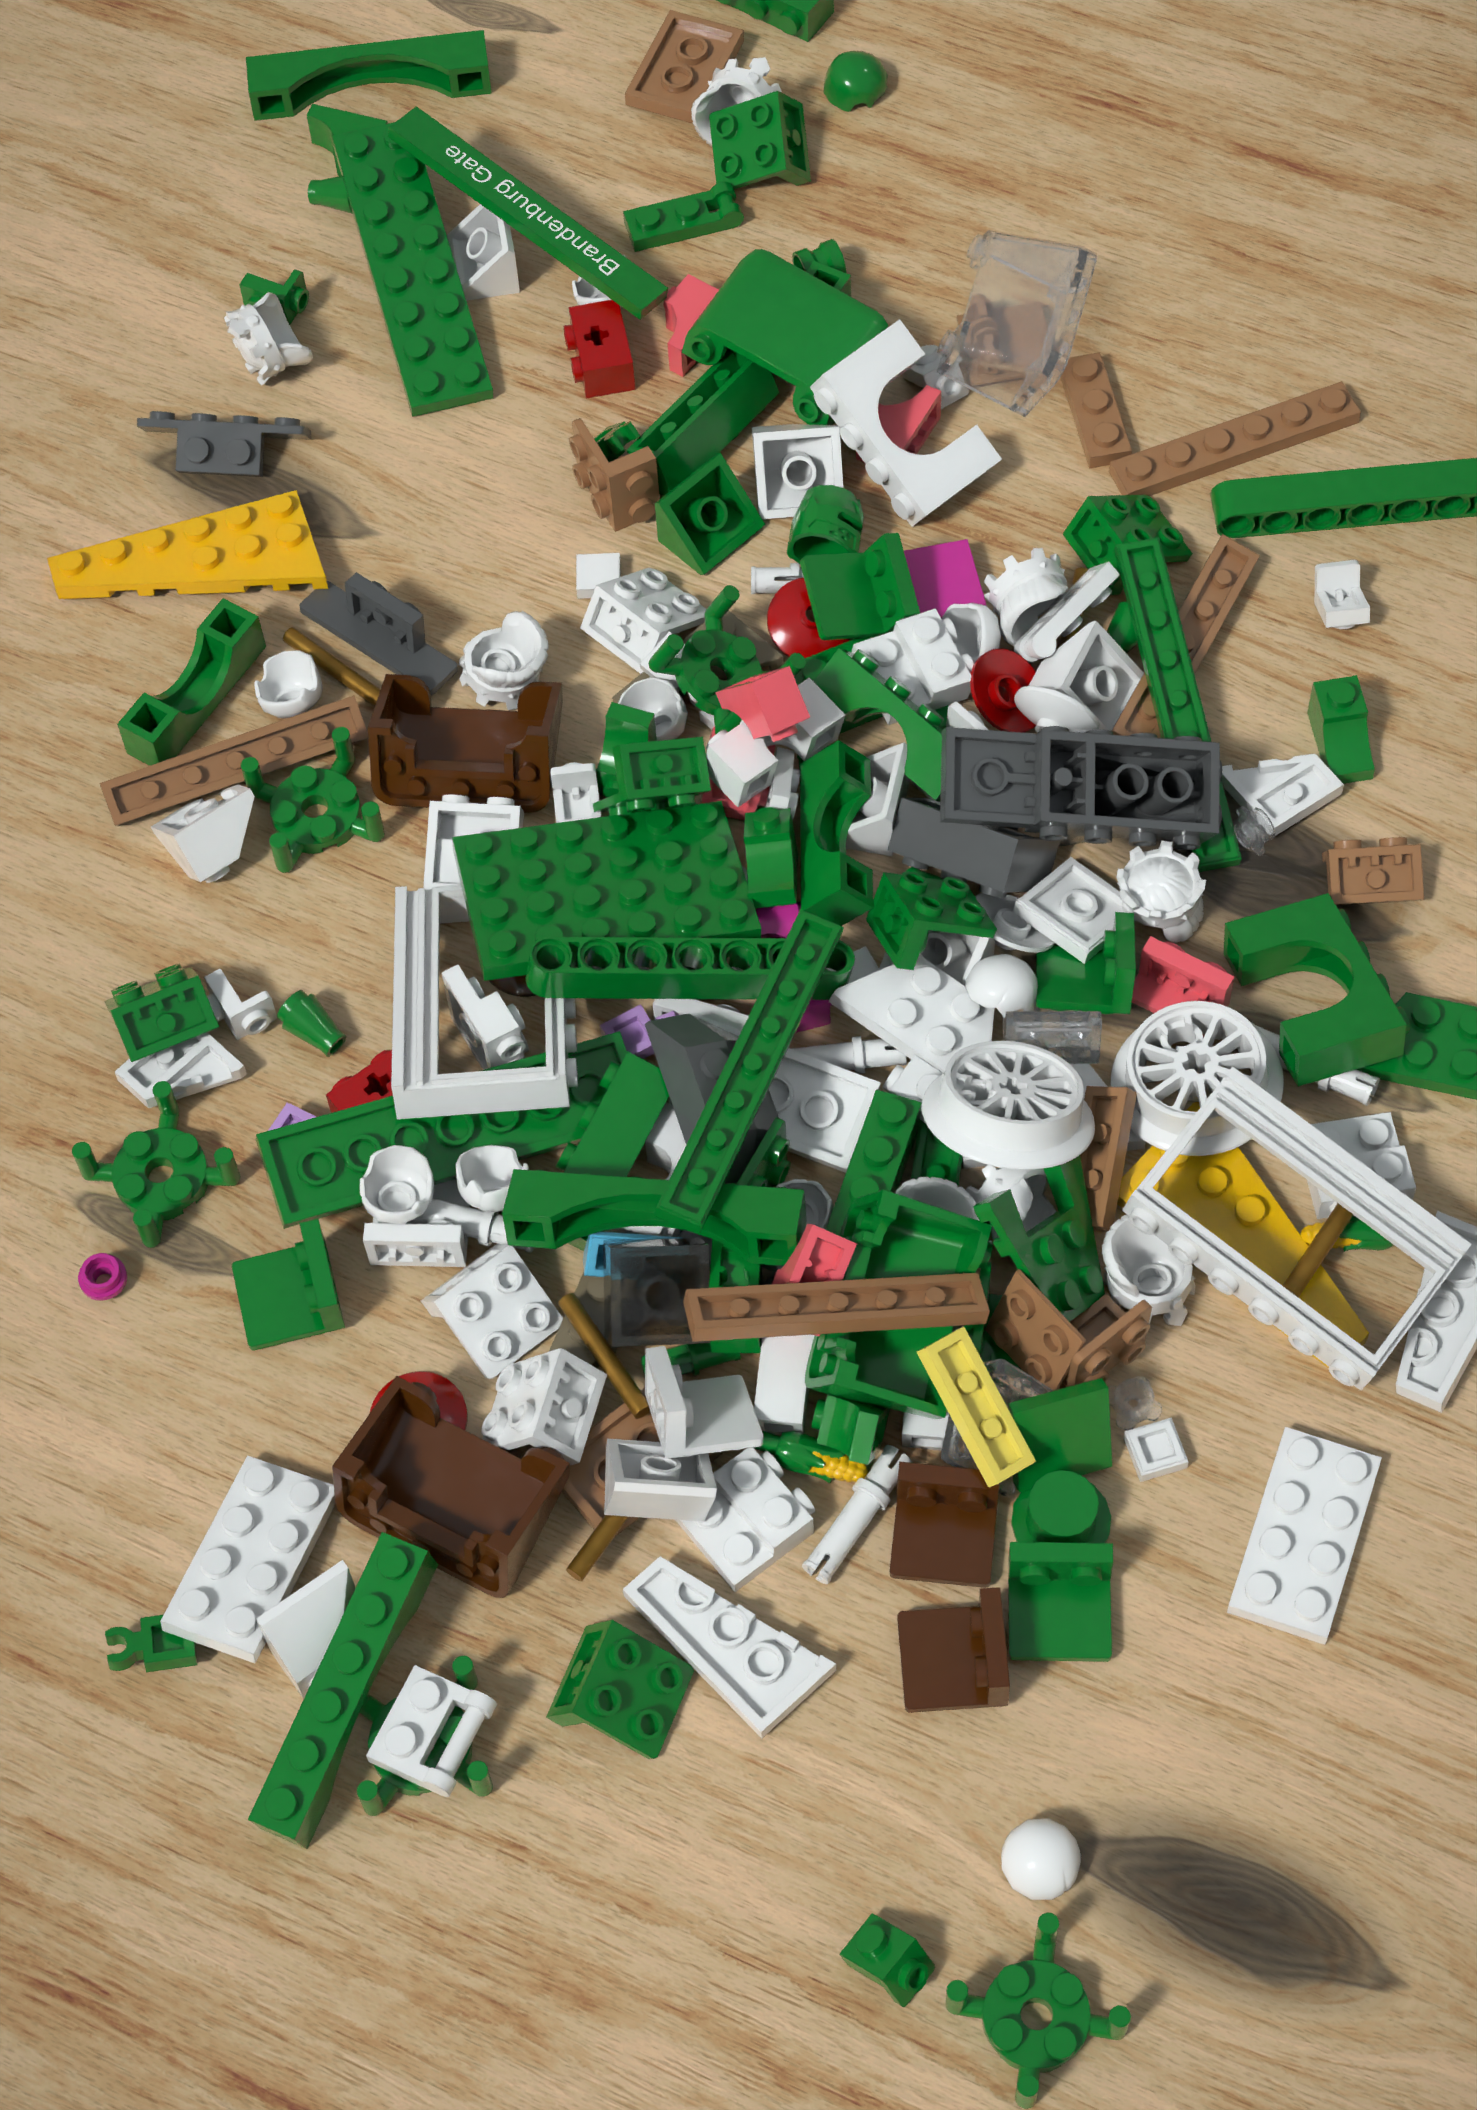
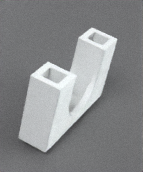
[810,319,1002,527]
[754,1325,963,1452]

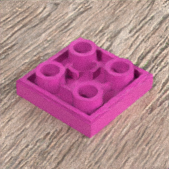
[904,539,987,618]

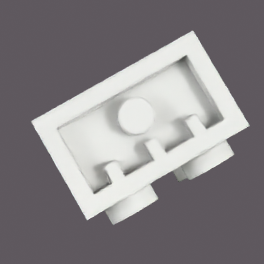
[580,568,706,674]
[363,1179,471,1267]
[421,1244,563,1379]
[645,1346,763,1459]
[481,1348,607,1465]

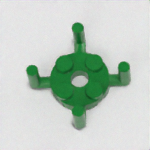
[648,585,806,734]
[241,727,385,873]
[72,1081,241,1248]
[357,1656,493,1816]
[945,1912,1131,2109]

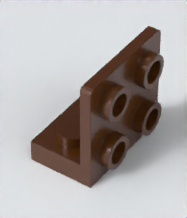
[889,1461,999,1588]
[897,1587,1010,1713]

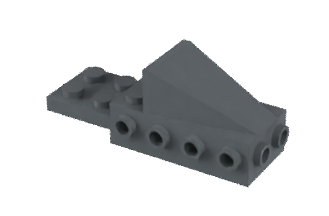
[940,726,1222,850]

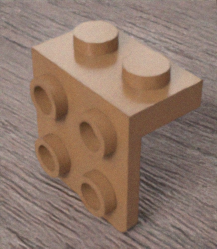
[569,418,660,532]
[1059,1293,1152,1389]

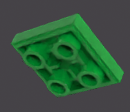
[1008,1378,1112,1493]

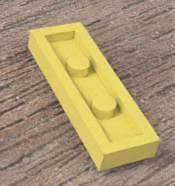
[917,1327,1036,1487]

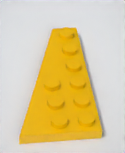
[47,490,328,599]
[1117,1102,1369,1368]

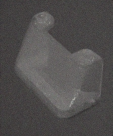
[937,230,1098,417]

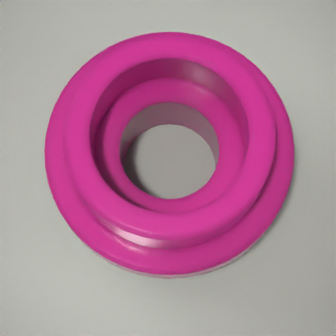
[78,1253,127,1301]

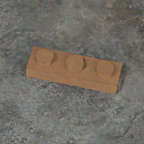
[1058,352,1132,469]
[1080,1086,1137,1232]

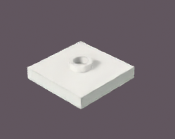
[1013,857,1136,964]

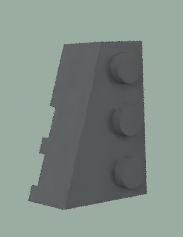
[888,798,1060,898]

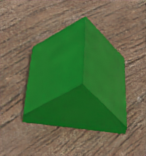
[655,453,766,575]

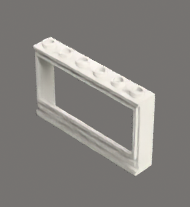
[391,885,578,1119]
[1122,1066,1472,1391]

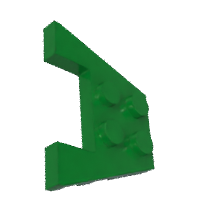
[973,1155,1105,1322]

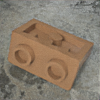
[1322,837,1424,906]

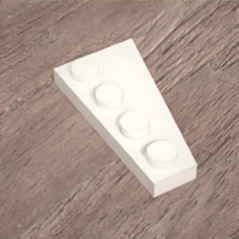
[1396,1211,1477,1413]
[623,1556,836,1739]

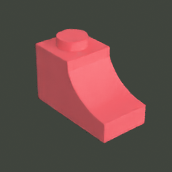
[663,274,719,377]
[856,385,941,463]
[715,666,810,742]
[772,1224,857,1336]

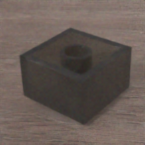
[603,1238,710,1347]

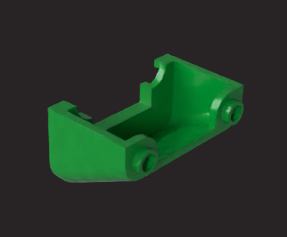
[682,249,888,425]
[805,1189,993,1419]

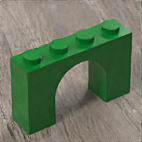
[1223,893,1410,1087]

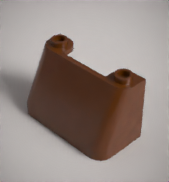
[368,674,563,813]
[332,1376,570,1598]

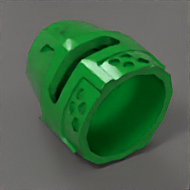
[787,485,864,564]

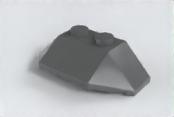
[645,1014,779,1184]

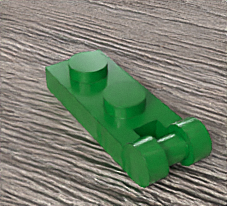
[623,181,744,252]

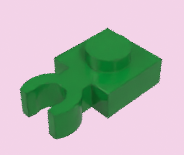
[594,421,641,462]
[105,1615,197,1673]

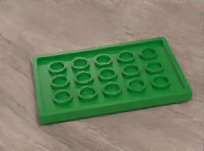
[452,801,762,981]

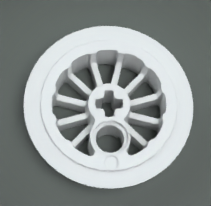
[1110,1001,1284,1156]
[921,1041,1095,1170]

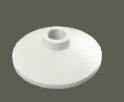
[1014,686,1100,733]
[975,893,1054,953]

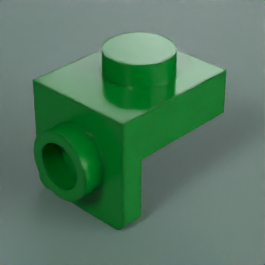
[239,269,309,325]
[839,1913,935,2007]

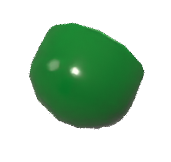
[823,51,888,112]

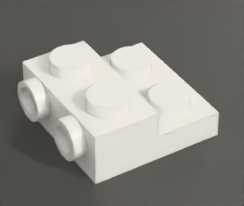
[851,608,974,725]
[423,795,524,890]
[442,964,529,1070]
[1307,1112,1416,1219]
[675,1447,815,1592]

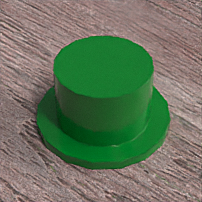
[1011,1470,1111,1543]

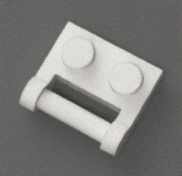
[366,1665,497,1797]

